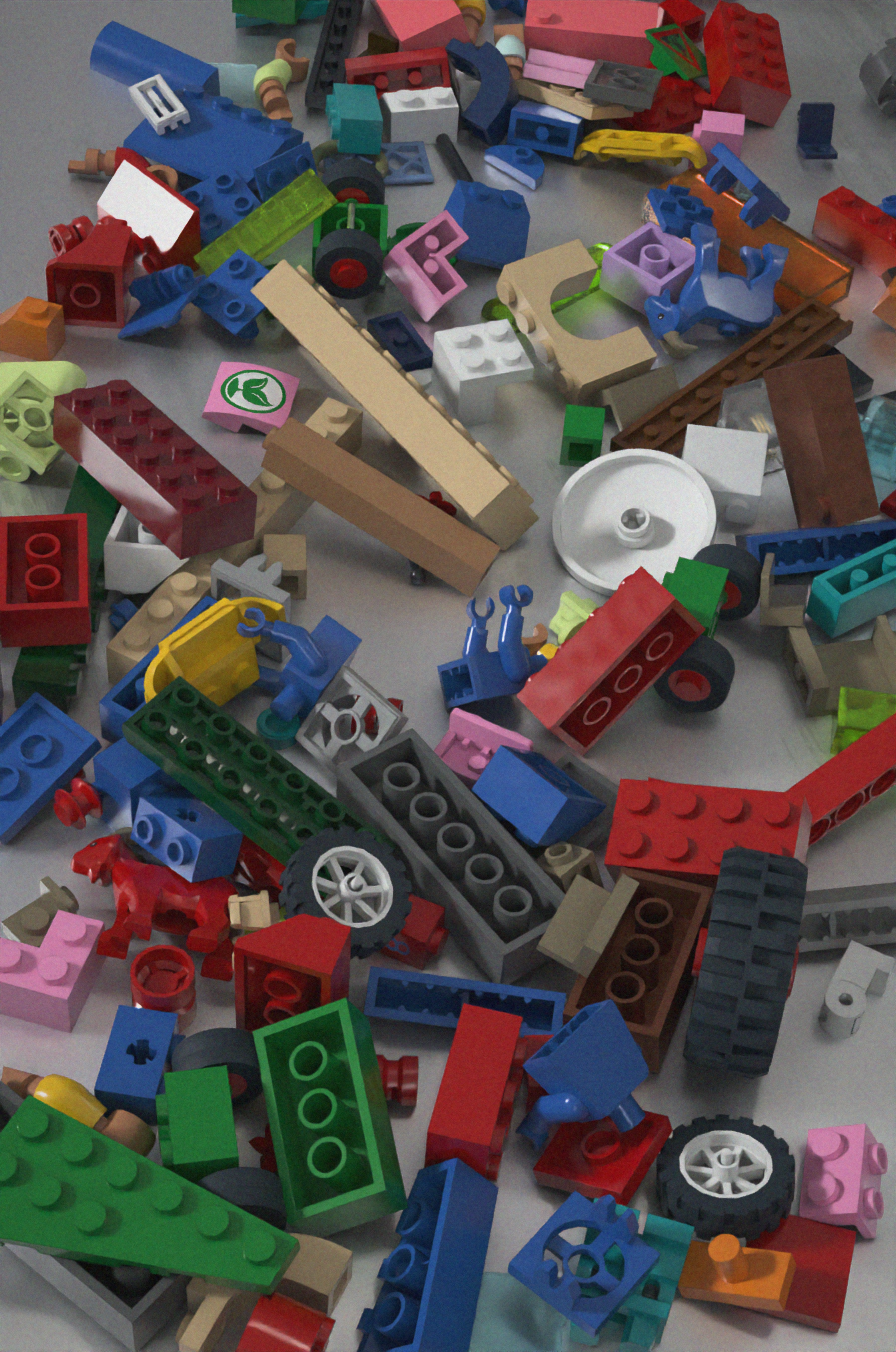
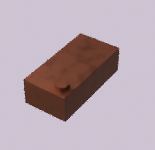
[762,354,880,528]
[563,866,714,1073]

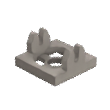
[211,553,291,663]
[295,665,409,776]

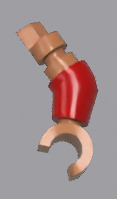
[68,147,179,193]

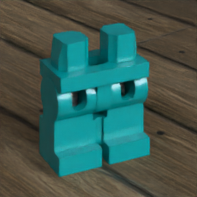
[570,1198,694,1352]

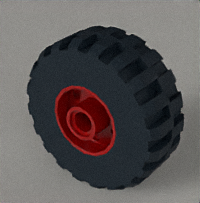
[683,846,808,1079]

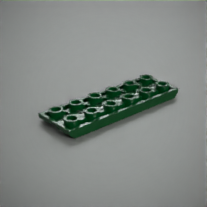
[121,676,397,898]

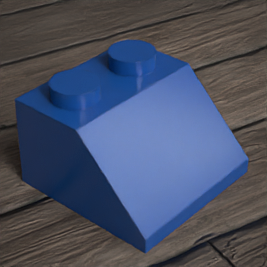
[443,180,531,269]
[471,745,607,848]

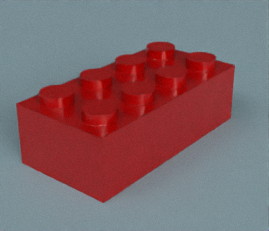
[702,0,792,128]
[516,566,706,757]
[604,778,813,894]

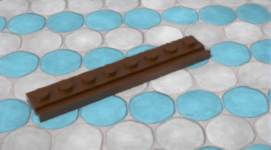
[610,296,854,459]

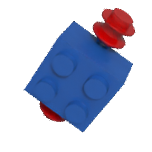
[53,736,201,848]

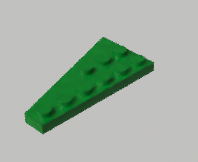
[0,1095,301,1295]

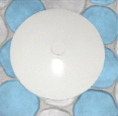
[552,449,717,597]

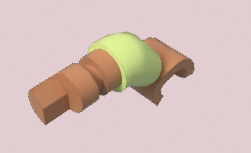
[253,38,310,123]

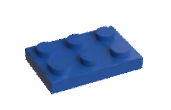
[0,692,102,846]

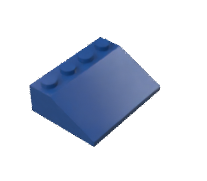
[123,84,304,192]

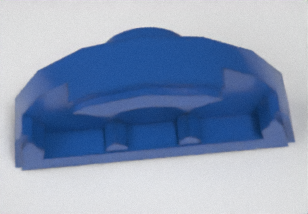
[484,144,545,190]

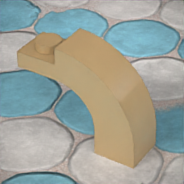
[175,1233,353,1352]

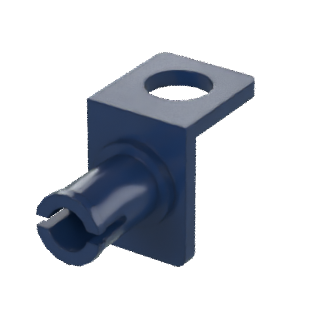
[796,102,838,159]

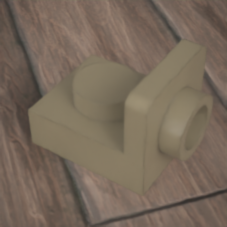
[535,841,604,895]
[2,876,79,948]

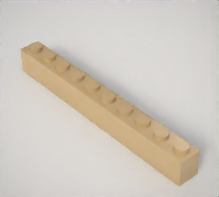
[106,397,363,685]

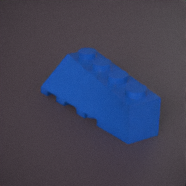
[356,1157,499,1352]

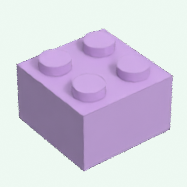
[599,221,696,316]

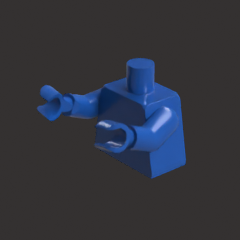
[437,585,548,709]
[237,607,362,722]
[515,999,649,1151]

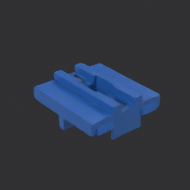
[647,184,718,244]

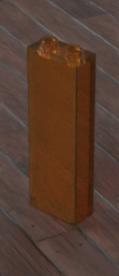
[641,167,855,315]

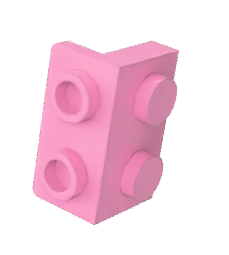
[434,708,534,790]
[798,1124,888,1239]

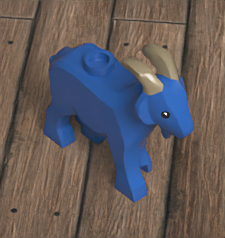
[644,223,789,359]

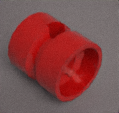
[130,944,197,1034]

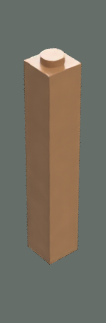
[261,416,501,598]

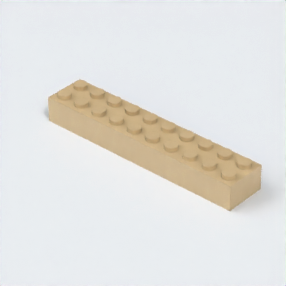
[250,258,539,552]

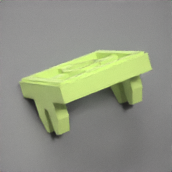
[0,370,66,475]

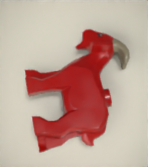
[70,827,239,982]

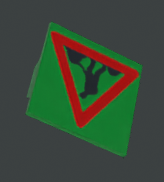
[644,24,708,81]

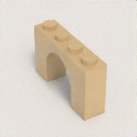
[495,239,657,405]

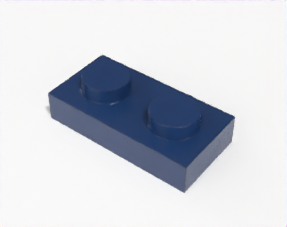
[367,310,433,373]

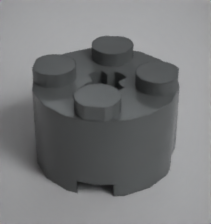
[859,38,896,116]

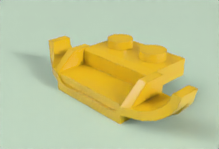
[574,129,708,169]
[143,597,287,707]

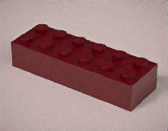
[53,380,257,560]

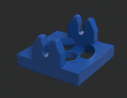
[704,142,791,229]
[508,1190,661,1338]

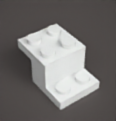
[407,319,534,427]

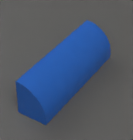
[90,20,220,101]
[735,519,896,575]
[363,966,566,1038]

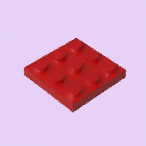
[611,63,726,135]

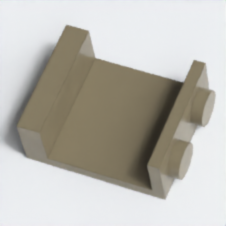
[781,615,896,718]

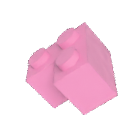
[687,110,745,193]
[382,210,469,323]
[0,910,107,1033]

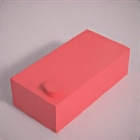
[370,0,471,55]
[523,0,658,67]

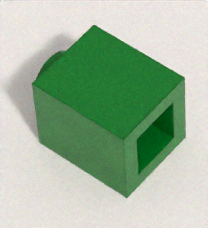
[559,404,605,467]

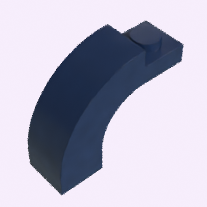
[445,38,519,147]

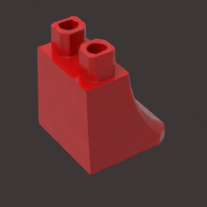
[45,218,135,329]

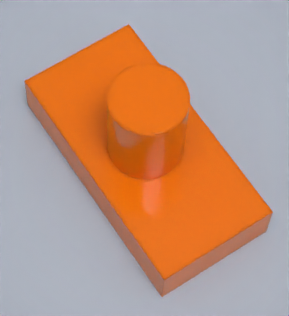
[677,1234,796,1312]

